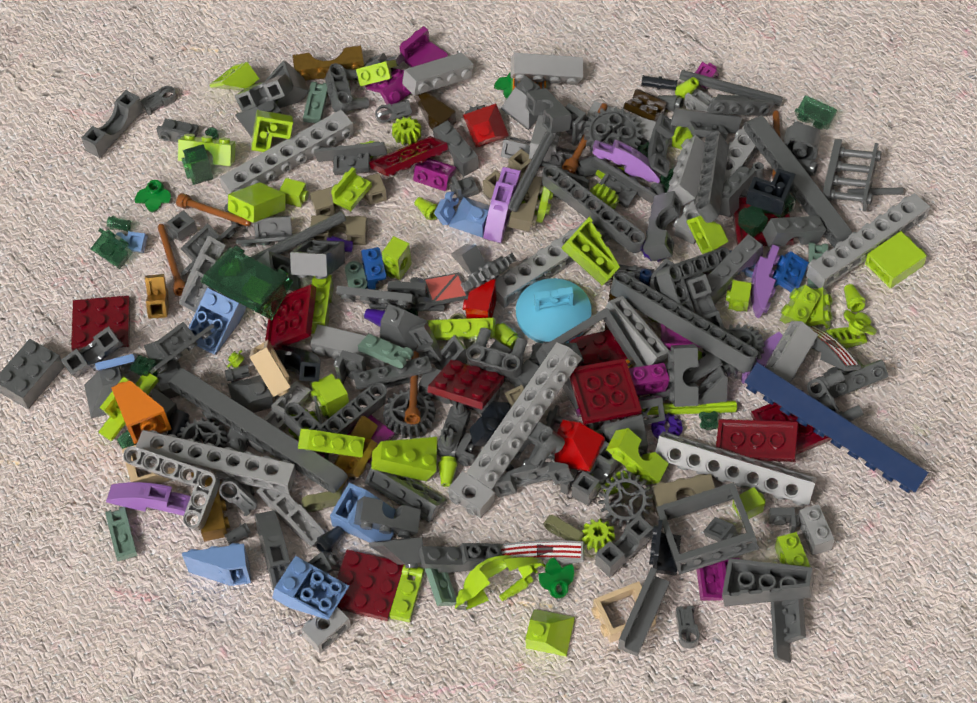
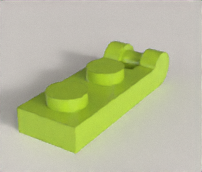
[390,564,425,623]

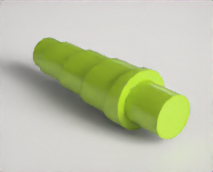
[499,575,533,601]

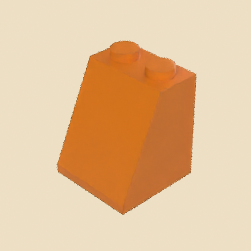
[111,380,171,444]

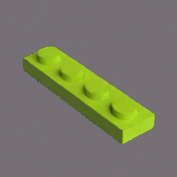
[426,318,496,340]

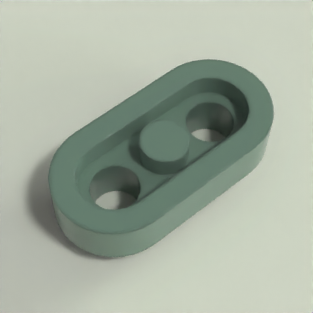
[345,261,368,289]

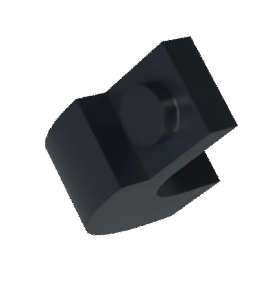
[273,346,321,382]

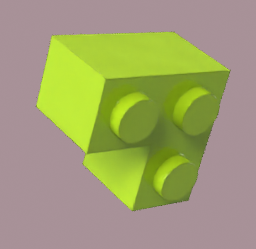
[251,110,293,152]
[311,374,349,419]

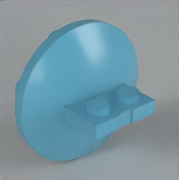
[516,278,591,344]

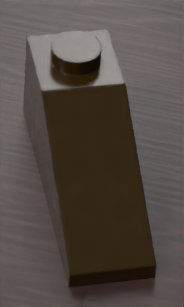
[414,92,456,130]

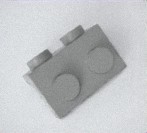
[684,89,713,112]

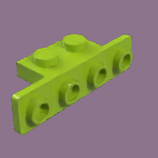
[98,371,159,441]

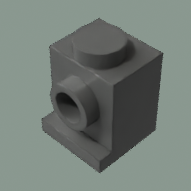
[166,210,198,241]

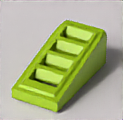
[825,327,867,349]

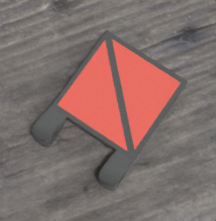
[410,272,468,311]

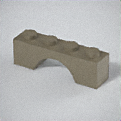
[310,173,387,216]

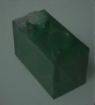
[181,144,213,185]

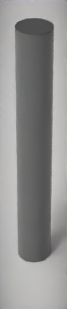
[847,187,903,195]

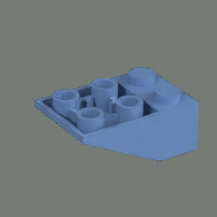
[188,288,247,355]
[330,483,395,542]
[182,543,251,586]
[272,556,349,620]

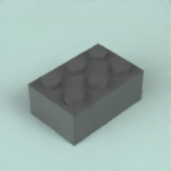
[290,240,345,279]
[0,339,64,409]

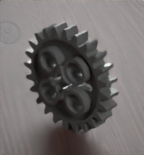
[583,107,642,161]
[460,253,517,292]
[702,324,765,377]

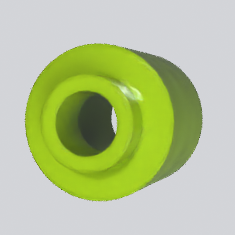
[493,323,519,350]

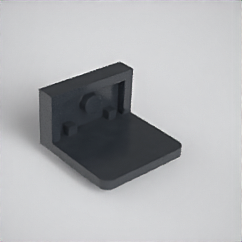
[649,519,681,576]

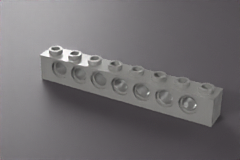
[219,110,354,195]
[674,126,758,245]
[806,193,930,289]
[495,219,621,308]
[466,342,582,490]
[135,430,297,494]
[655,431,817,506]

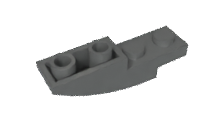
[254,510,290,590]
[419,543,502,573]

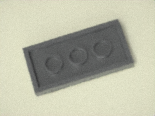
[336,286,417,309]

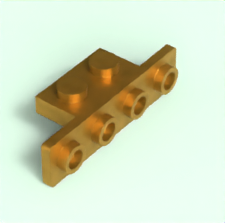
[334,416,378,490]

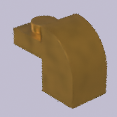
[145,274,169,319]

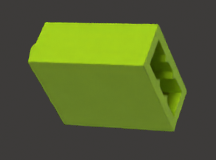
[228,182,286,223]
[865,231,927,289]

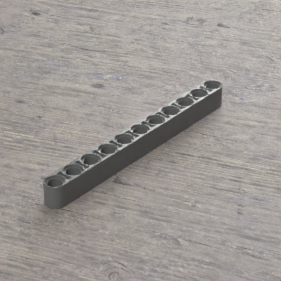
[168,368,348,493]

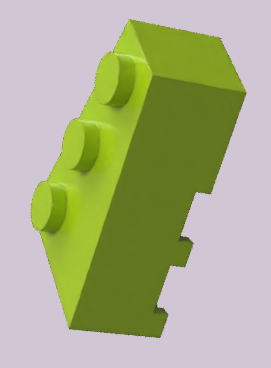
[561,216,620,286]
[371,437,437,481]

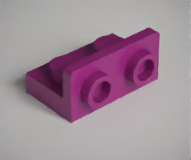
[413,158,456,191]
[629,363,669,396]

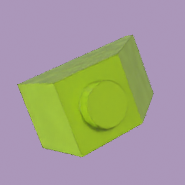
[686,215,729,254]

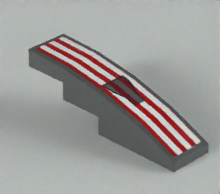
[808,326,861,371]

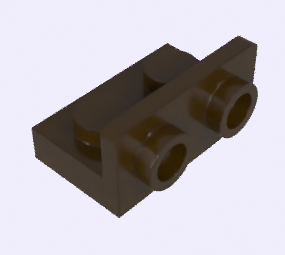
[623,89,667,122]

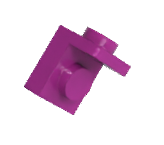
[695,62,719,89]

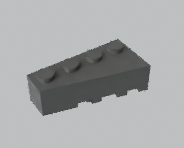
[722,558,814,607]

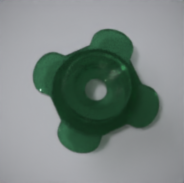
[699,411,718,430]

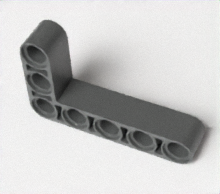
[656,247,730,313]
[284,382,387,453]

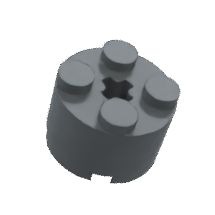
[783,121,821,160]

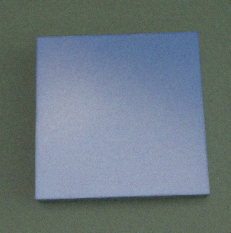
[95,353,137,370]

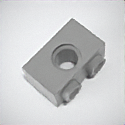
[448,471,495,518]
[798,504,834,556]
[301,607,351,654]

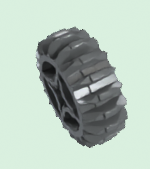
[383,388,436,439]
[177,417,229,462]
[598,472,653,526]

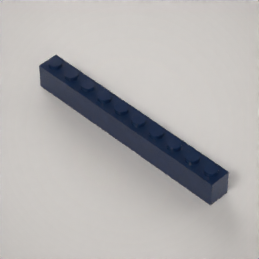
[744,362,929,493]

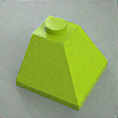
[209,62,259,90]
[525,609,575,657]

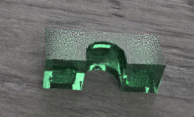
[738,194,796,238]

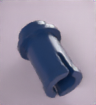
[639,269,652,287]

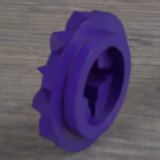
[651,412,683,439]

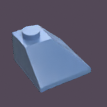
[449,197,490,238]

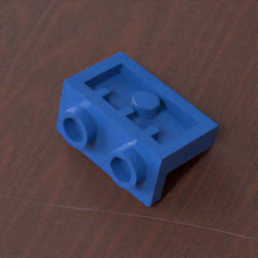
[361,247,386,290]
[772,251,809,292]

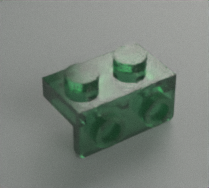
[794,95,838,130]
[90,228,133,270]

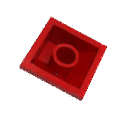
[463,103,509,148]
[463,279,497,319]
[554,420,605,471]

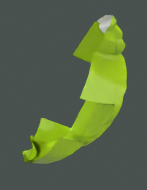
[455,555,546,610]

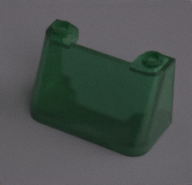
[200,245,293,320]

